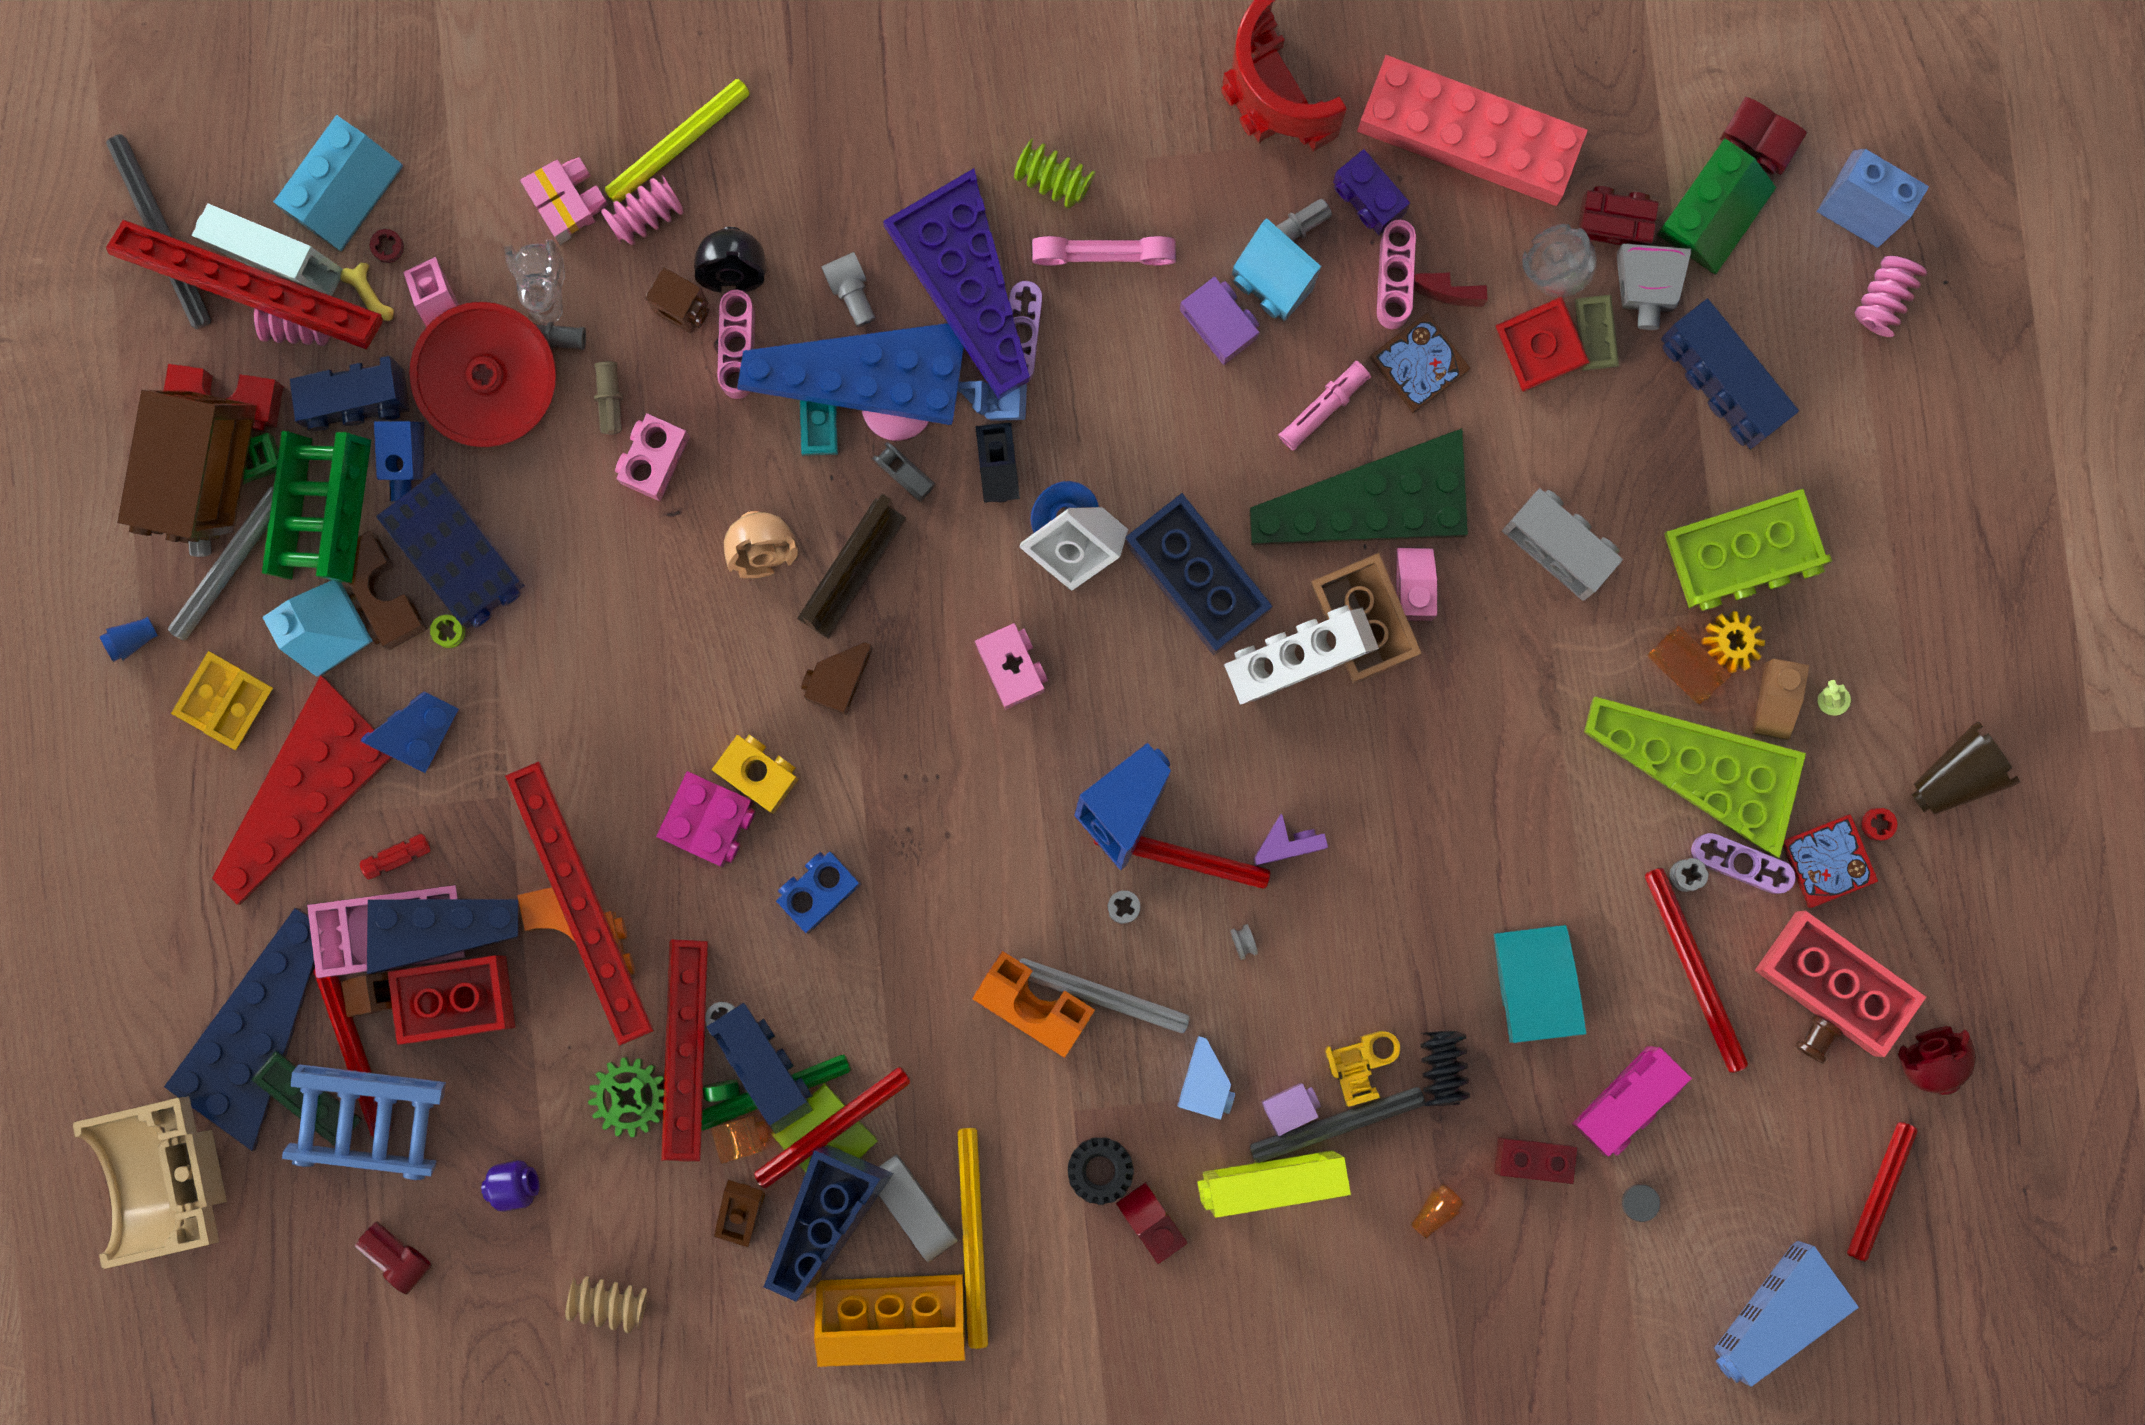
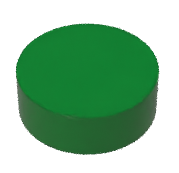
[703,1080,740,1102]

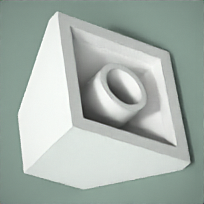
[1020,507,1128,591]

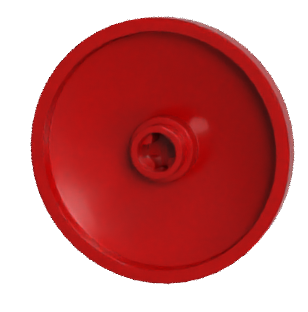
[409,302,557,447]

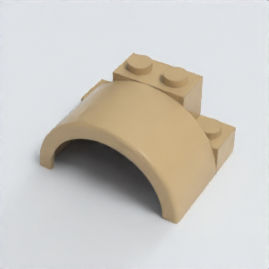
[73,1096,227,1269]

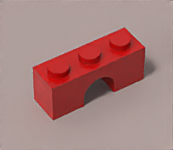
[164,364,284,432]

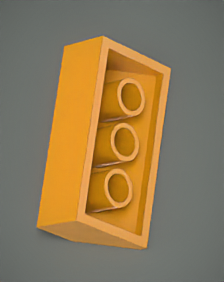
[814,1274,965,1367]

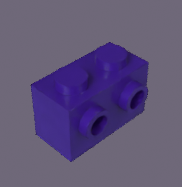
[1333,149,1410,235]

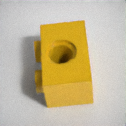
[712,734,799,814]

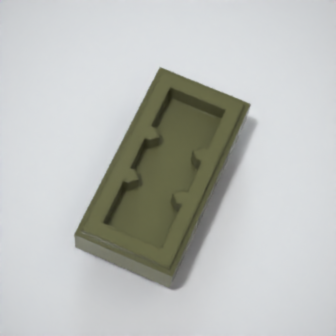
[1574,295,1619,371]

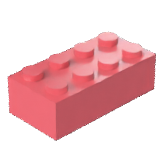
[1754,911,1927,1057]

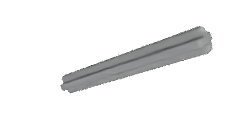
[168,487,274,640]
[1019,958,1190,1033]

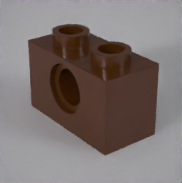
[645,267,709,334]

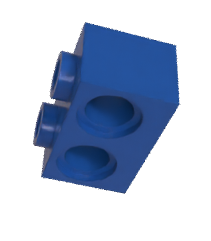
[776,851,862,934]

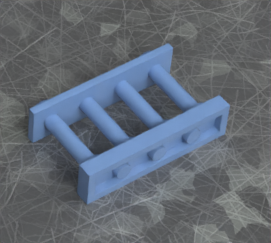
[282,1064,446,1180]

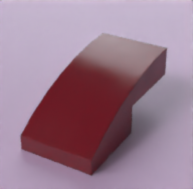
[1413,272,1488,307]

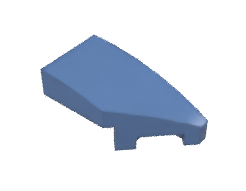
[957,381,1027,421]

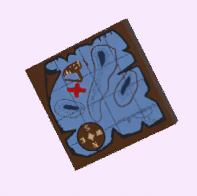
[1369,313,1471,413]

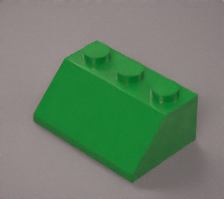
[1656,138,1777,275]

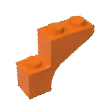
[517,887,635,975]

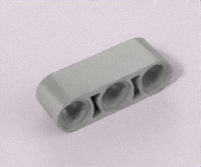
[879,1154,958,1263]

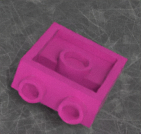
[656,771,756,867]

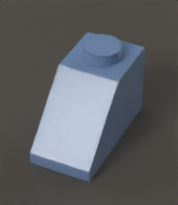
[1177,1036,1235,1120]

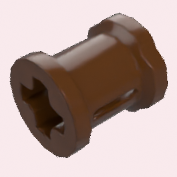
[1795,1015,1843,1064]

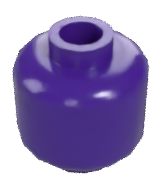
[481,1160,540,1212]

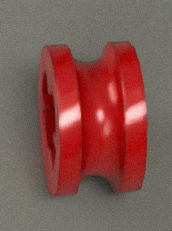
[1861,808,1898,841]

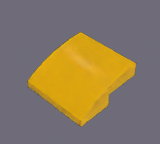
[171,651,273,751]

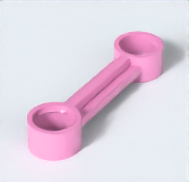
[1032,236,1176,266]

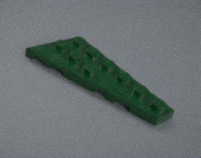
[1250,428,1468,545]

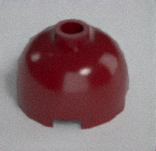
[1898,1026,1976,1095]

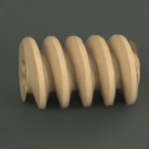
[565,1276,647,1333]

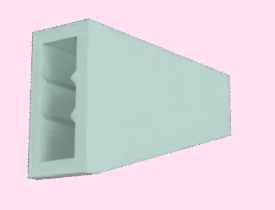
[192,203,343,296]

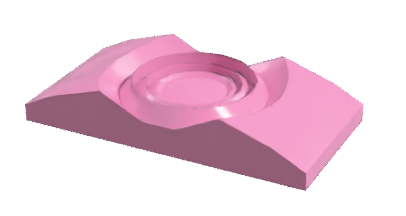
[307,885,465,978]

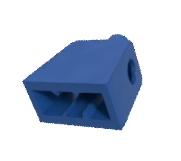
[374,421,424,501]

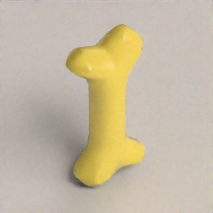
[340,263,394,321]

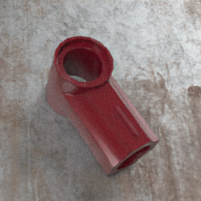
[355,1221,432,1295]

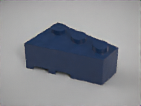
[290,356,410,431]
[706,1003,813,1134]

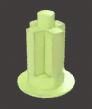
[1817,680,1851,716]

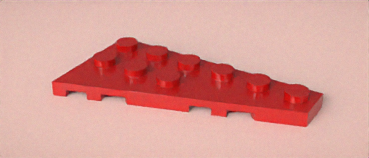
[212,675,393,905]

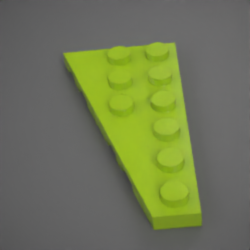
[1584,697,1806,859]

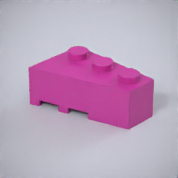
[1572,1046,1692,1157]

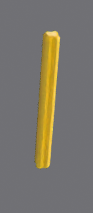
[957,1128,988,1349]

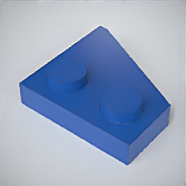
[361,691,459,773]

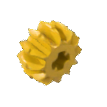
[1701,611,1765,673]

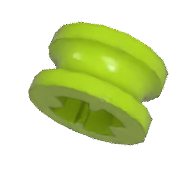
[430,615,465,648]

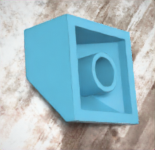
[262,580,373,677]

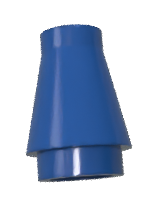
[99,617,158,662]

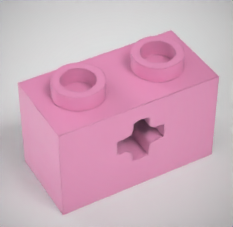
[975,623,1048,710]

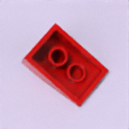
[388,955,516,1045]

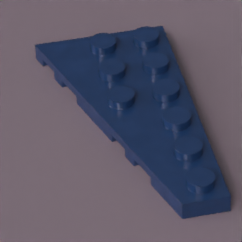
[164,908,315,1151]

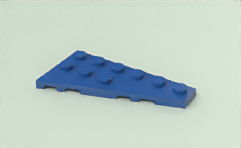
[737,323,964,425]

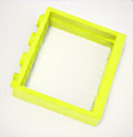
[1197,1150,1351,1218]

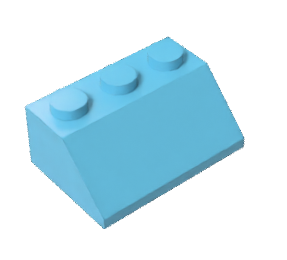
[273,115,403,252]

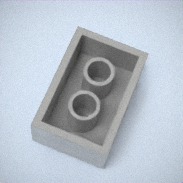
[1502,488,1623,601]

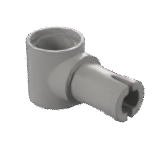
[821,252,876,327]

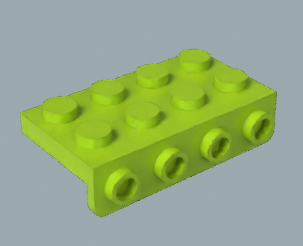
[1664,489,1832,611]

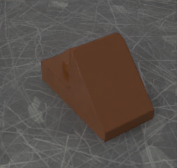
[714,1180,765,1248]

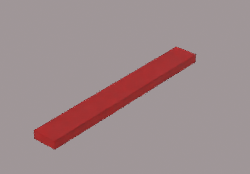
[106,220,383,350]
[505,761,654,1046]

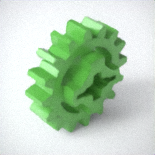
[588,1057,664,1137]

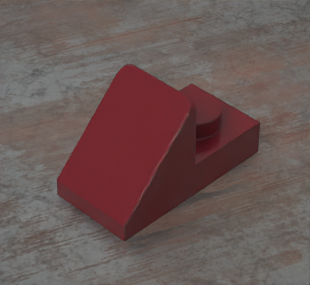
[1116,1182,1188,1264]

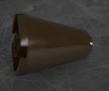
[1911,721,2020,815]

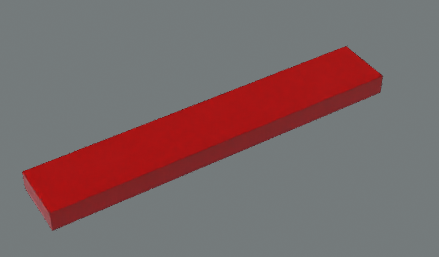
[661,939,708,1162]

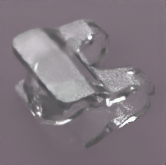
[505,239,565,325]

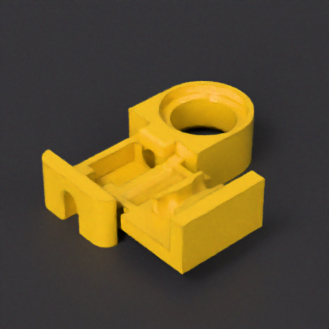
[1325,1031,1400,1107]

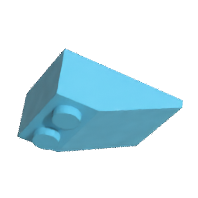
[1232,218,1321,321]

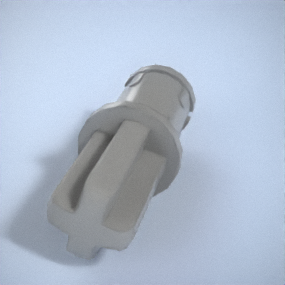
[1276,199,1332,241]

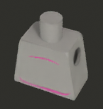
[1617,244,1691,330]

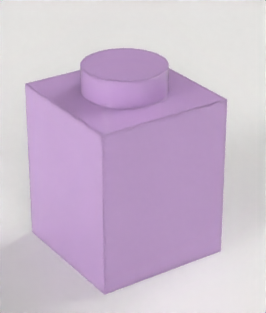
[1261,1083,1321,1136]

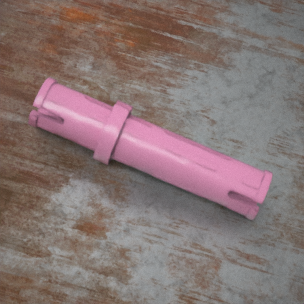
[1278,361,1371,451]

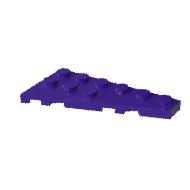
[883,168,1030,399]

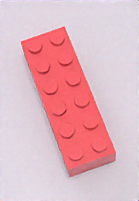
[1357,55,1588,206]

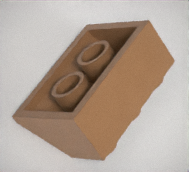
[1311,553,1422,685]

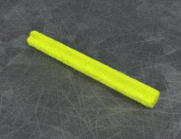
[604,79,750,203]

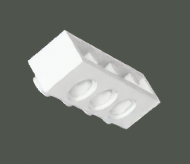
[1224,605,1379,705]

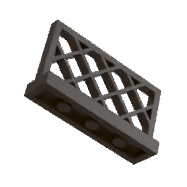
[797,494,906,639]

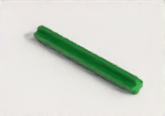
[701,1055,851,1132]

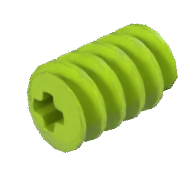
[1014,138,1096,209]

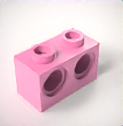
[615,413,690,501]

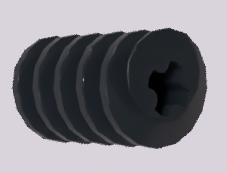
[1420,1031,1470,1106]

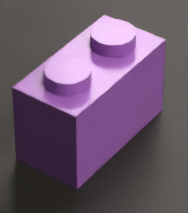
[1180,276,1259,365]

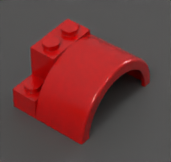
[1221,0,1347,152]

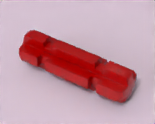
[359,834,431,880]

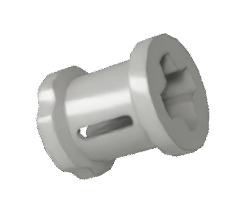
[1669,858,1709,892]
[1107,891,1140,924]

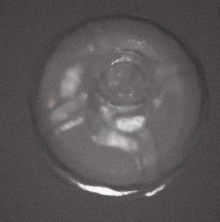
[1522,224,1597,298]

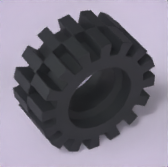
[1068,1137,1134,1205]

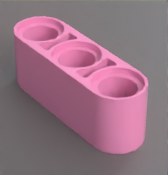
[1377,219,1416,329]
[717,290,755,399]

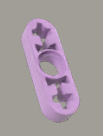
[1009,281,1042,384]
[1691,833,1795,894]

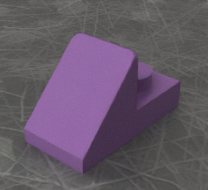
[1253,814,1328,866]

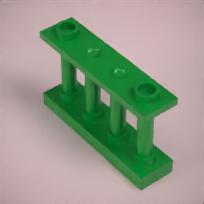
[262,431,372,583]

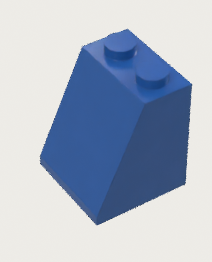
[1074,743,1171,871]

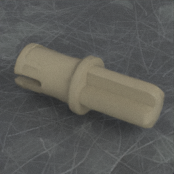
[594,361,623,435]

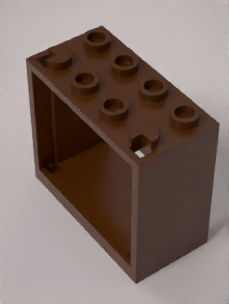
[117,390,257,544]

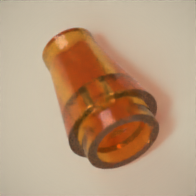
[1411,1183,1464,1239]

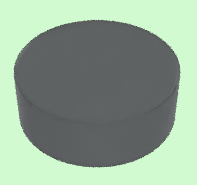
[1622,1184,1660,1222]

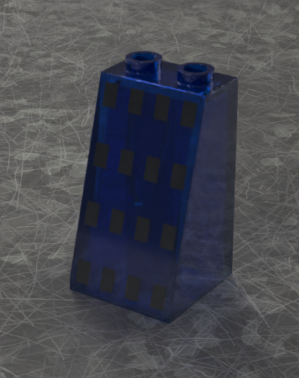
[376,473,526,629]

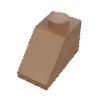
[1752,658,1809,740]

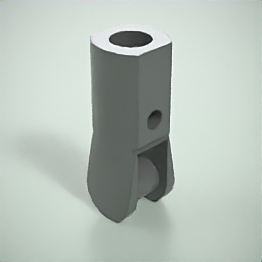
[872,441,936,502]

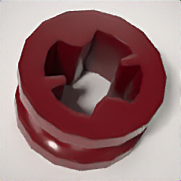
[369,229,404,263]

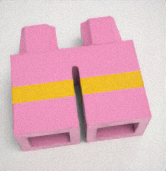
[520,157,608,245]

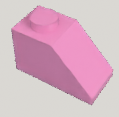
[403,257,459,327]
[1396,548,1437,621]

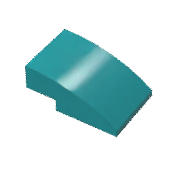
[1493,925,1586,1043]

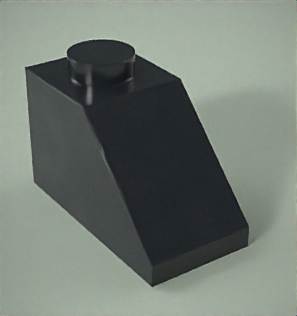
[975,422,1020,503]

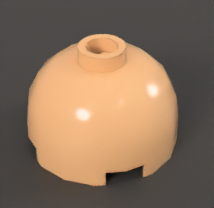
[724,511,798,578]

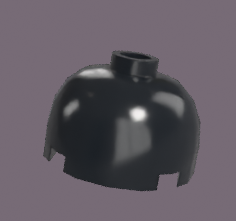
[694,227,766,293]

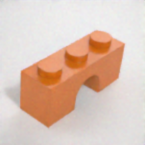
[972,951,1095,1058]

